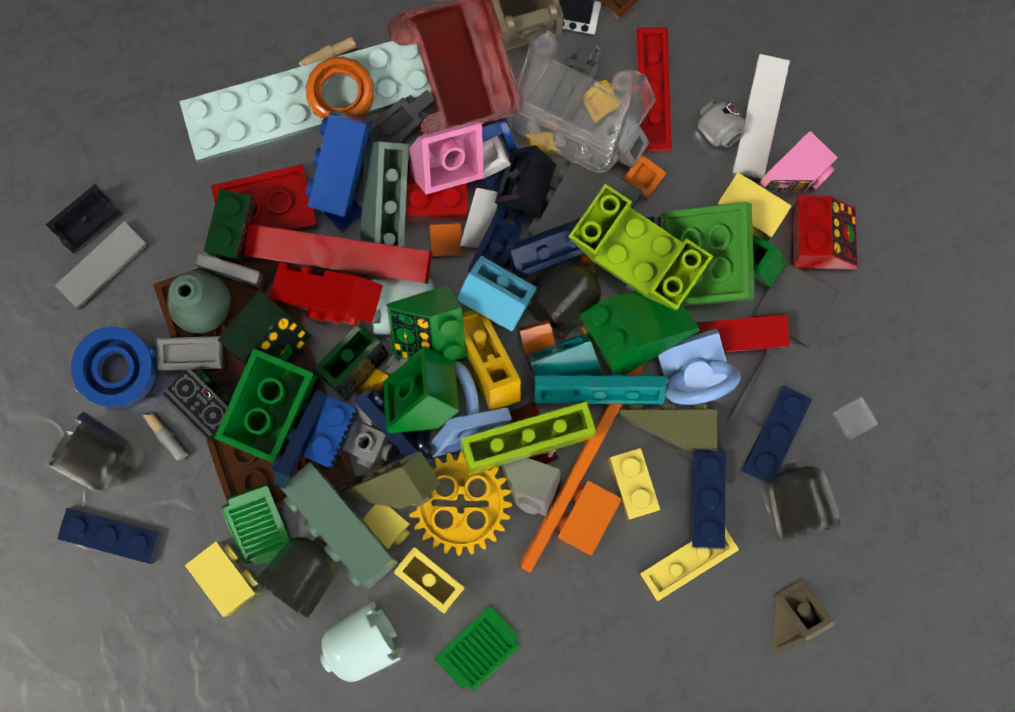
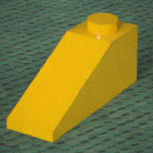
[462,310,521,411]

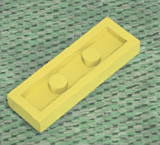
[639,528,739,601]

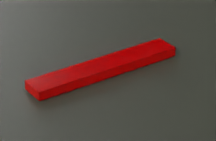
[244,224,433,284]

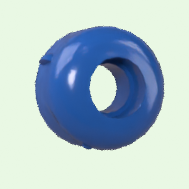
[71,327,157,409]

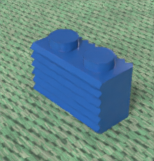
[301,396,359,469]

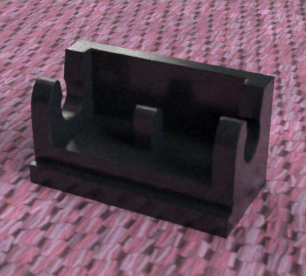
[494,145,557,218]
[46,184,122,254]

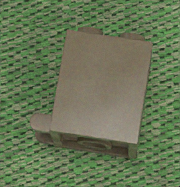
[487,0,564,52]

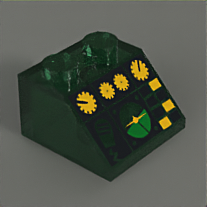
[217,291,313,364]

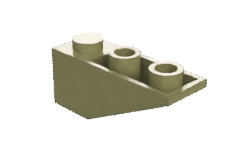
[620,404,718,452]

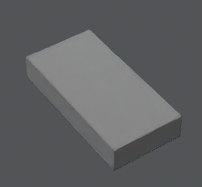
[195,253,264,288]
[157,336,223,371]

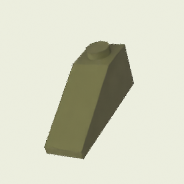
[339,451,441,508]

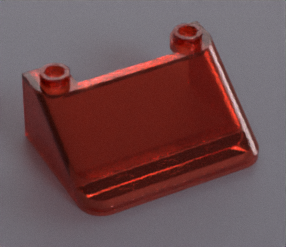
[386,0,521,136]

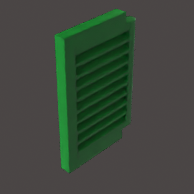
[221,483,295,567]
[434,605,520,692]

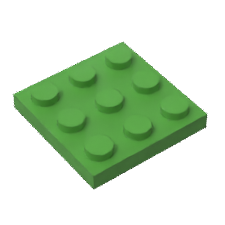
[661,202,755,306]

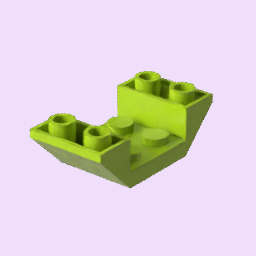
[568,184,713,311]

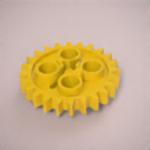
[409,451,512,556]

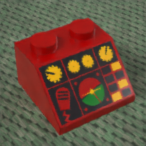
[792,195,858,269]

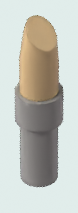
[143,413,188,461]

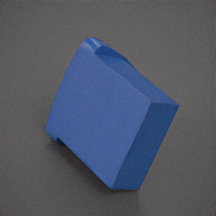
[482,116,517,152]

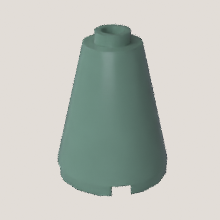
[167,270,231,333]

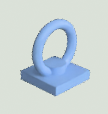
[658,329,741,407]
[429,360,512,457]

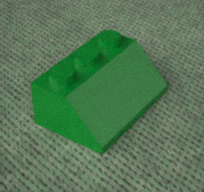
[214,348,318,463]

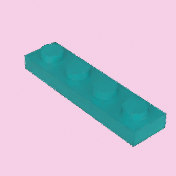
[535,373,666,404]

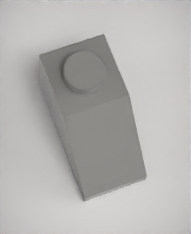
[500,458,561,516]

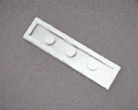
[732,54,790,182]

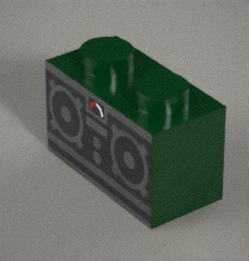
[204,189,256,264]
[314,323,389,400]
[161,367,231,442]

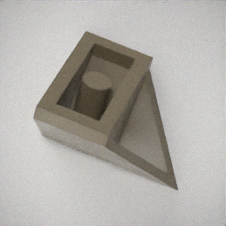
[772,579,835,655]

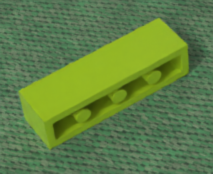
[460,401,596,475]

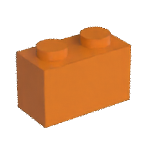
[555,481,622,556]

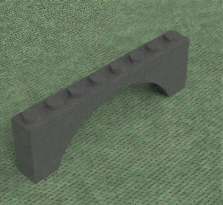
[456,155,643,416]

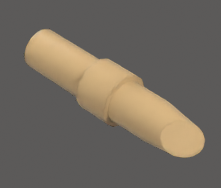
[299,37,357,66]

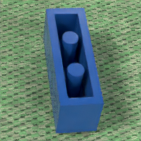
[305,110,372,217]

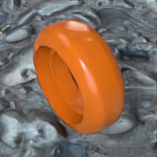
[305,56,375,121]

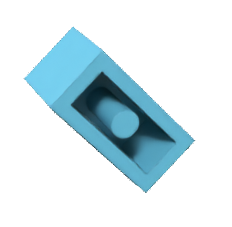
[456,256,537,331]

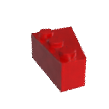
[269,262,383,327]

